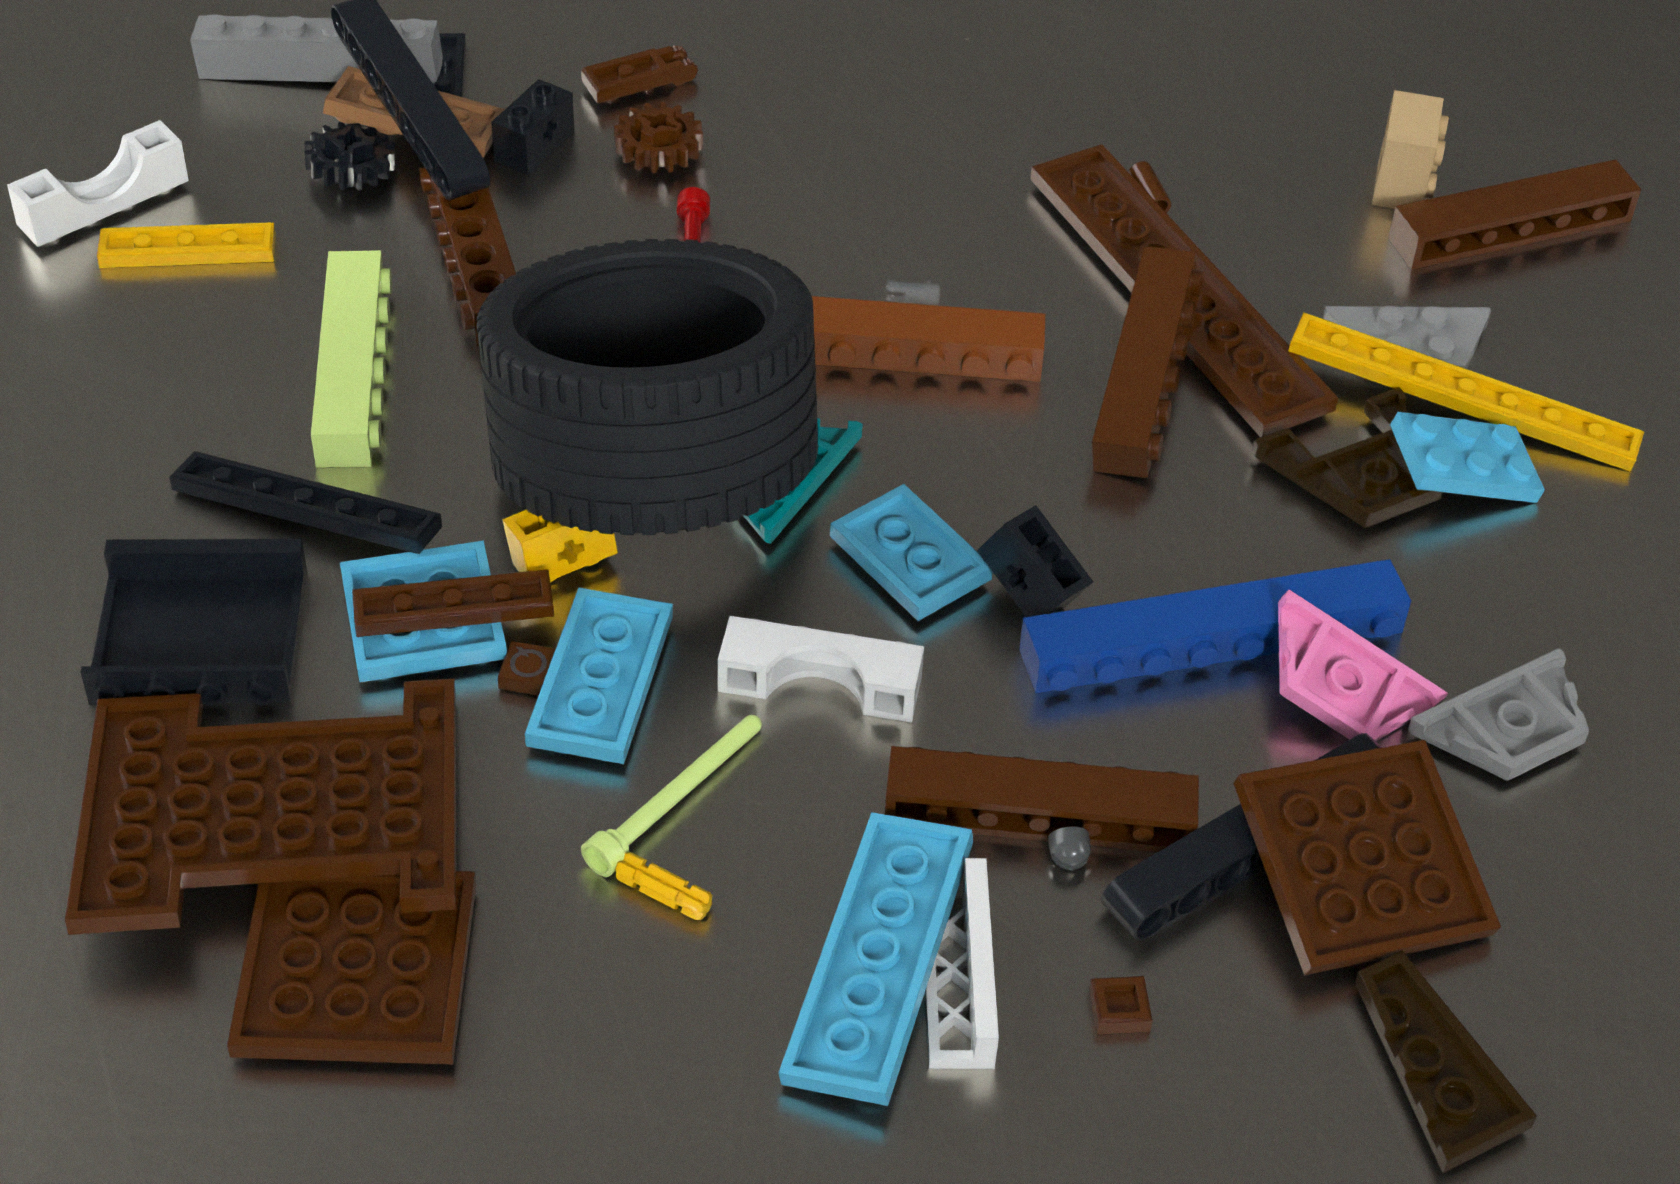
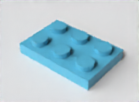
[1390,412,1545,503]
[830,484,993,621]

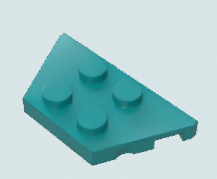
[743,418,863,544]

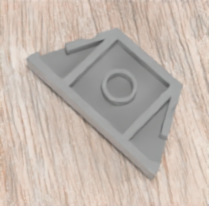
[1323,306,1491,369]
[1408,648,1589,781]

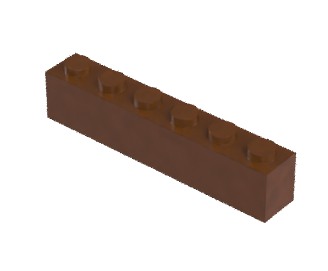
[1388,159,1641,270]
[1092,246,1203,478]
[885,746,1199,852]

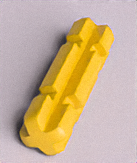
[615,852,713,920]

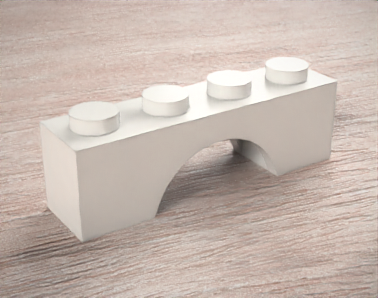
[7,120,189,247]
[718,616,924,723]

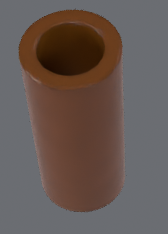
[1128,161,1171,213]

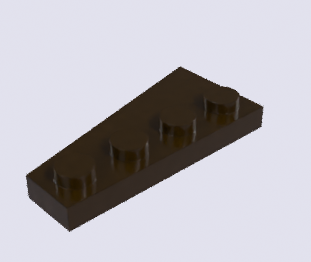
[1355,951,1537,1173]

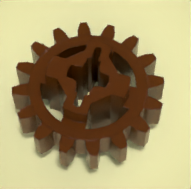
[614,102,703,173]

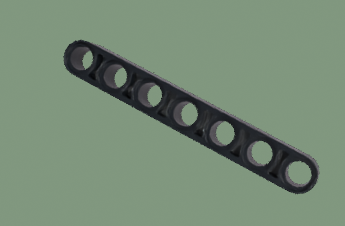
[330,0,490,201]
[1101,733,1382,941]

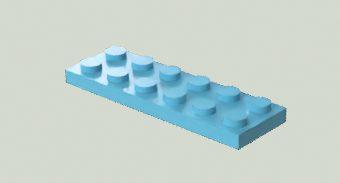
[779,812,973,1106]

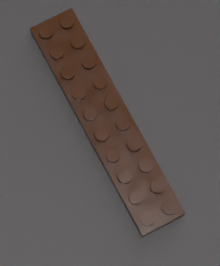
[1030,144,1338,438]

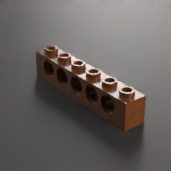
[419,142,516,347]

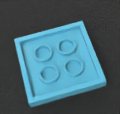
[340,540,507,683]

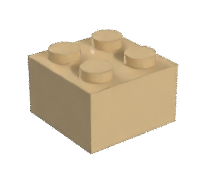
[1372,90,1449,209]

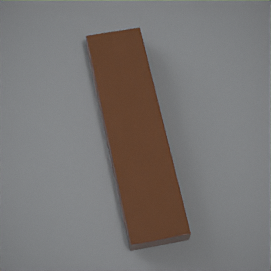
[352,569,554,637]

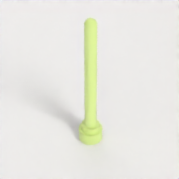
[581,715,762,877]

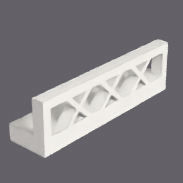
[925,858,999,1069]

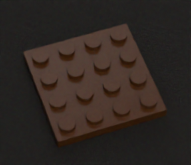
[1233,740,1501,975]
[227,871,476,1064]

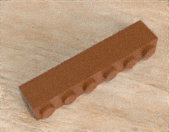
[812,296,1046,382]

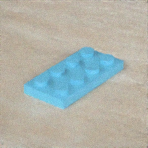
[525,587,673,764]

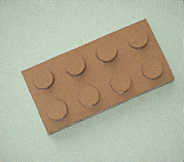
[323,66,505,158]

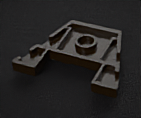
[1252,387,1442,528]

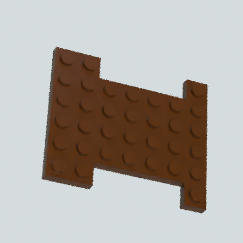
[65,679,456,935]

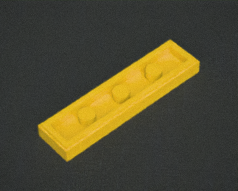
[97,222,276,268]

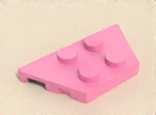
[1278,590,1448,741]

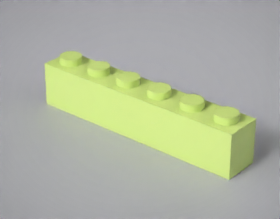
[311,250,392,468]

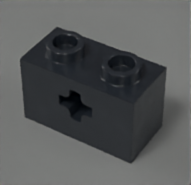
[491,79,575,175]
[977,505,1093,617]

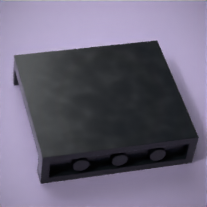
[80,539,307,705]

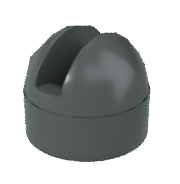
[1048,827,1091,871]

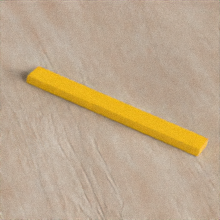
[1288,312,1644,472]

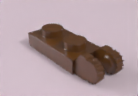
[581,45,699,103]

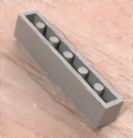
[190,14,443,84]

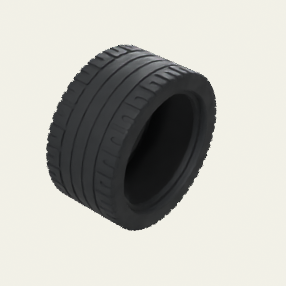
[477,239,818,536]

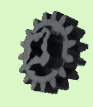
[304,122,395,190]

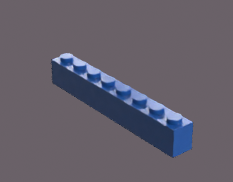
[1019,559,1411,693]

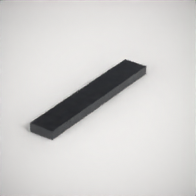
[169,451,442,554]

